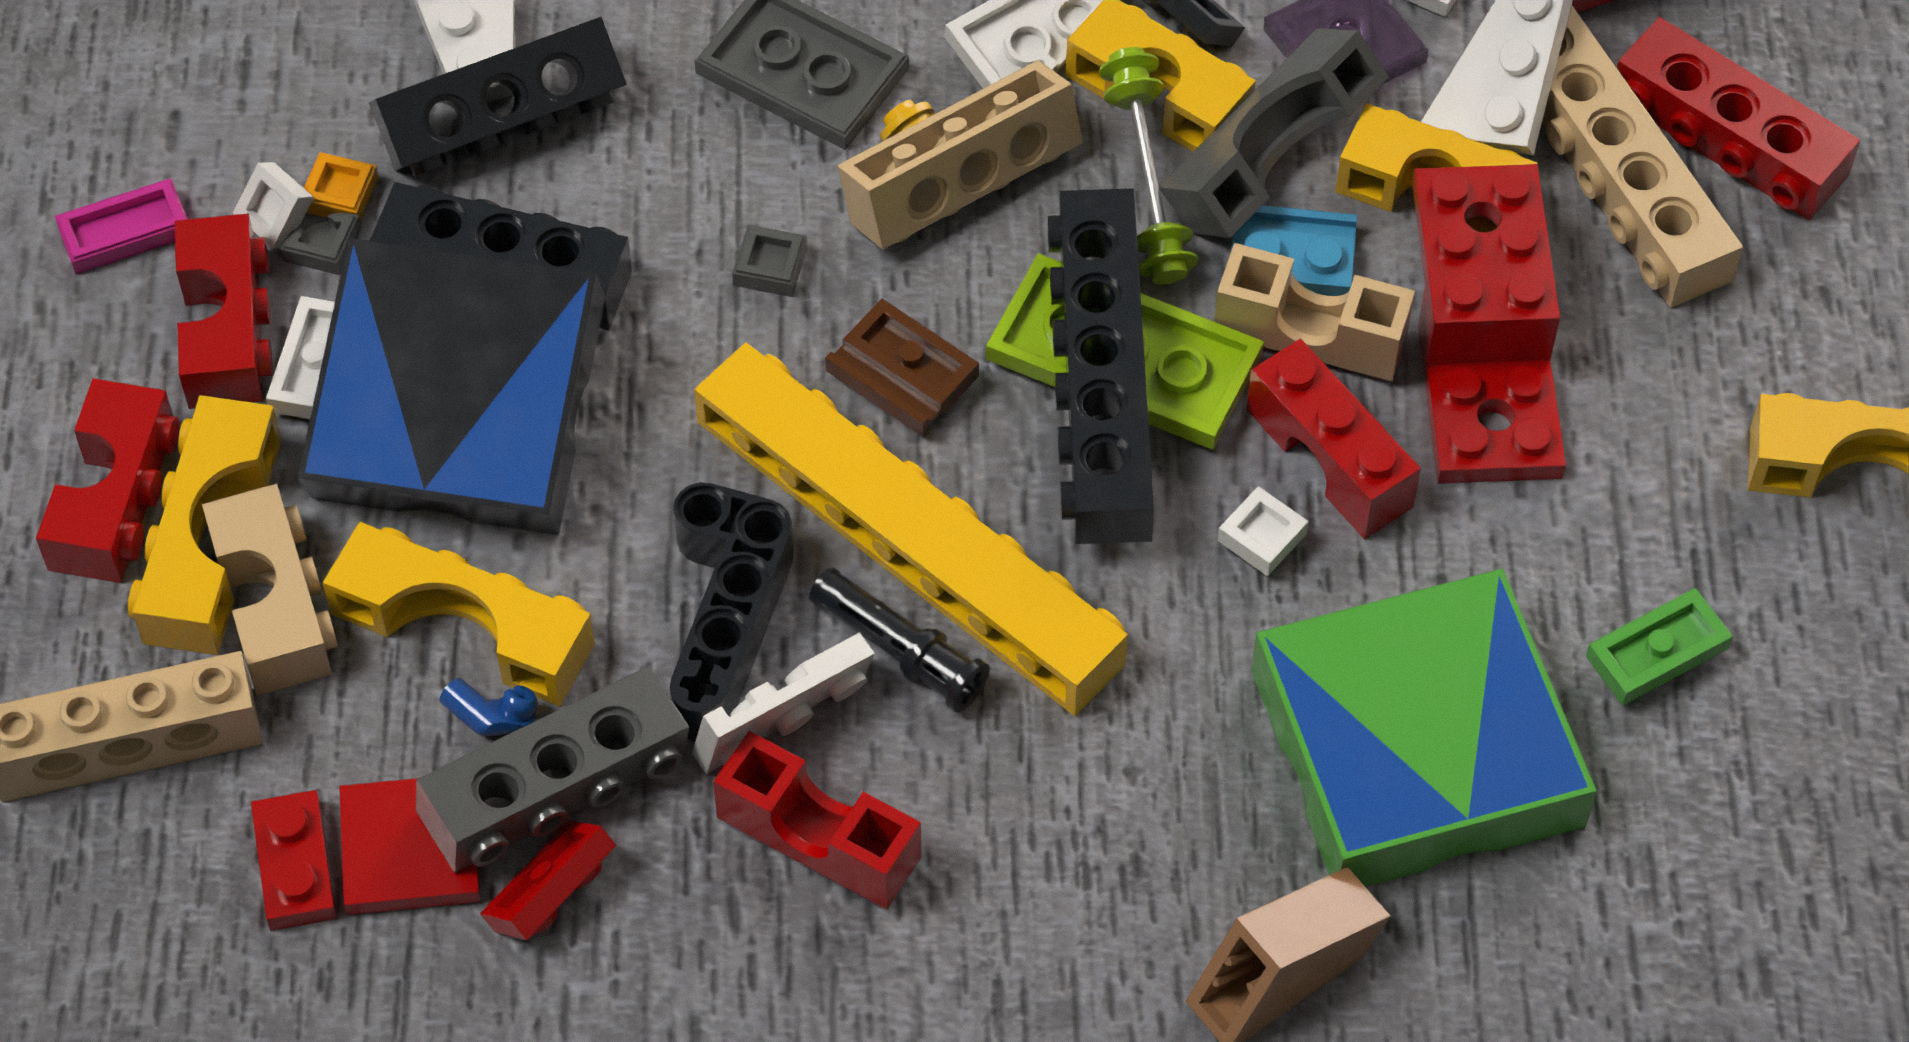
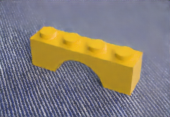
[1748,393,1909,498]
[128,395,282,655]
[323,521,595,707]

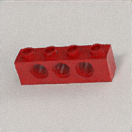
[1617,17,1861,221]

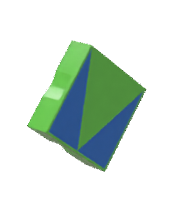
[1251,568,1597,887]

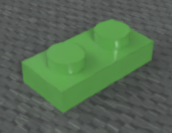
[1586,588,1733,706]

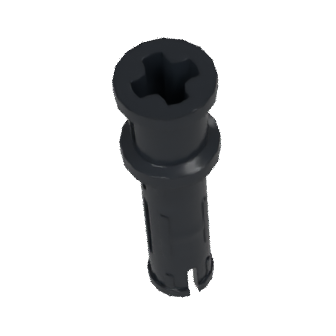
[809,567,990,713]

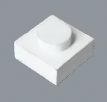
[233,162,314,248]
[1217,486,1309,576]

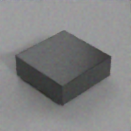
[732,225,807,297]

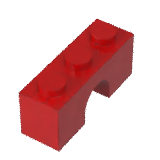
[174,213,273,409]
[1246,338,1421,540]
[36,378,180,583]
[713,731,921,910]

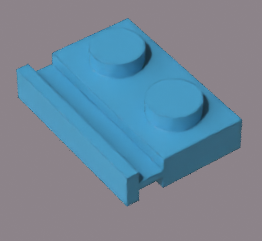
[1231,205,1357,296]

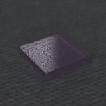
[1263,0,1429,84]

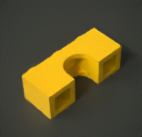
[1065,0,1256,152]
[1335,103,1537,232]

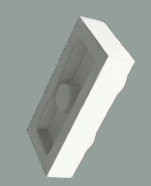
[266,296,335,419]

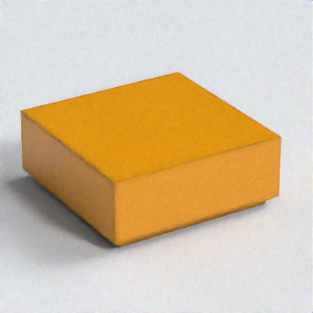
[304,152,379,221]

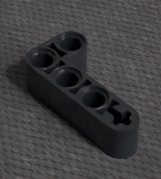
[670,482,794,742]

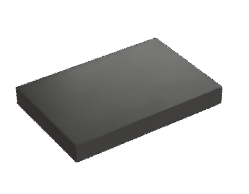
[695,0,909,150]

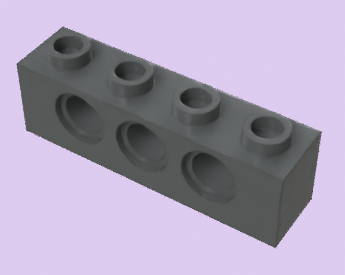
[415,666,689,873]

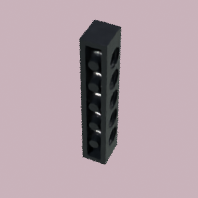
[1047,188,1154,544]

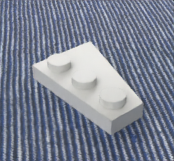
[413,0,516,103]
[943,0,1103,89]
[1421,0,1573,155]
[692,632,875,775]

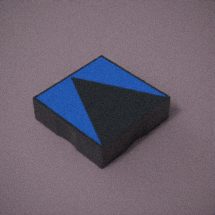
[297,238,605,535]

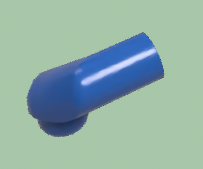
[439,678,538,737]

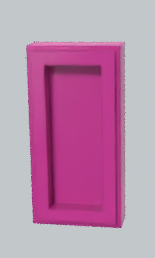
[54,178,187,275]

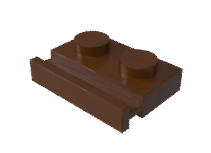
[825,298,979,436]

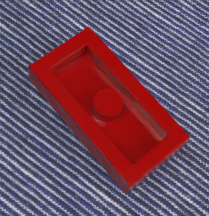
[251,790,337,931]
[480,820,617,940]

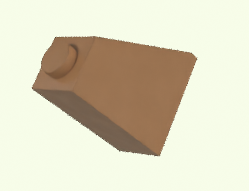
[1185,867,1391,1042]

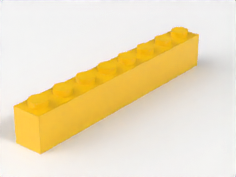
[694,342,1128,717]

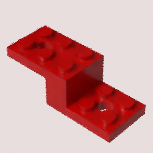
[1412,164,1566,484]

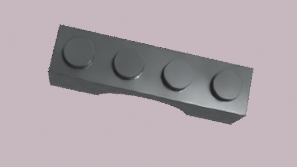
[1159,28,1389,238]

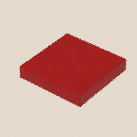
[339,778,481,915]

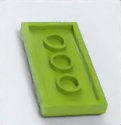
[986,253,1264,450]

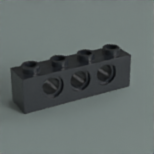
[369,17,627,176]
[370,182,632,330]

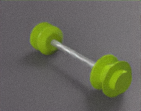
[1099,47,1198,284]

